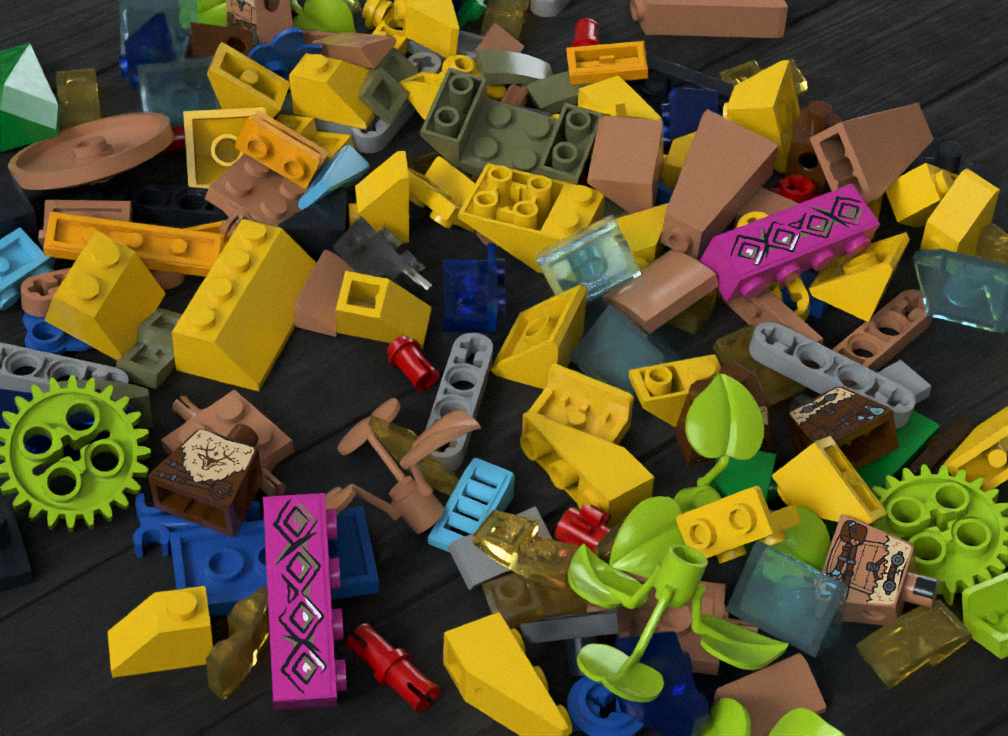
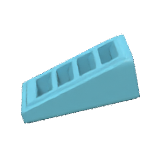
[297,144,370,210]
[428,458,515,553]

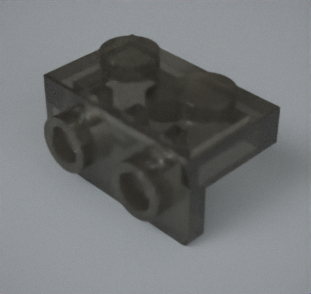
[333,216,432,297]

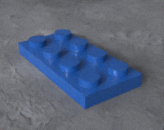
[169,506,379,617]

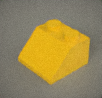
[44,230,166,361]

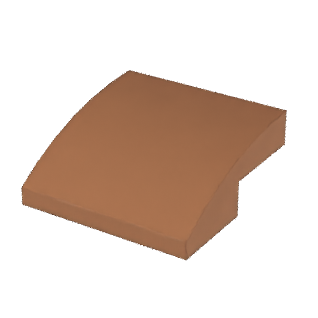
[602,250,719,334]

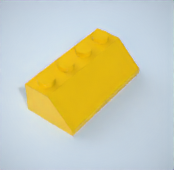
[172,219,316,392]

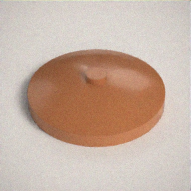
[8,112,174,190]

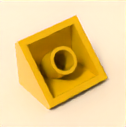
[183,107,266,189]
[809,232,910,322]
[490,283,587,389]

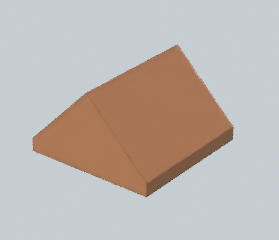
[587,116,664,214]

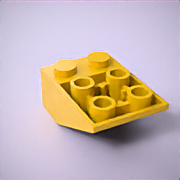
[458,163,605,282]

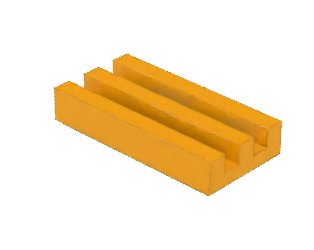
[566,41,648,85]

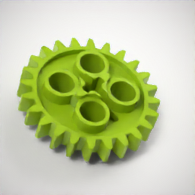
[0,375,151,532]
[869,464,1008,605]

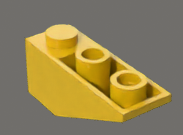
[520,411,654,529]
[443,612,573,736]

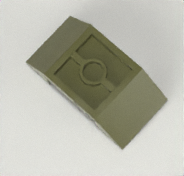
[420,67,604,184]

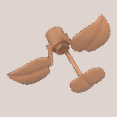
[325,398,481,534]

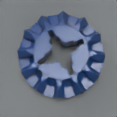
[567,676,650,736]

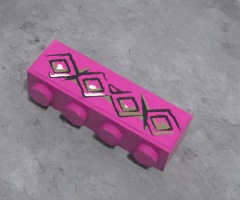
[700,184,880,302]
[263,493,347,710]

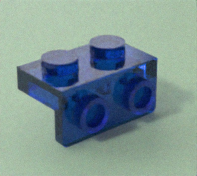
[443,243,506,332]

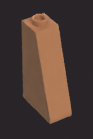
[630,0,788,38]
[809,103,934,204]
[660,109,779,260]

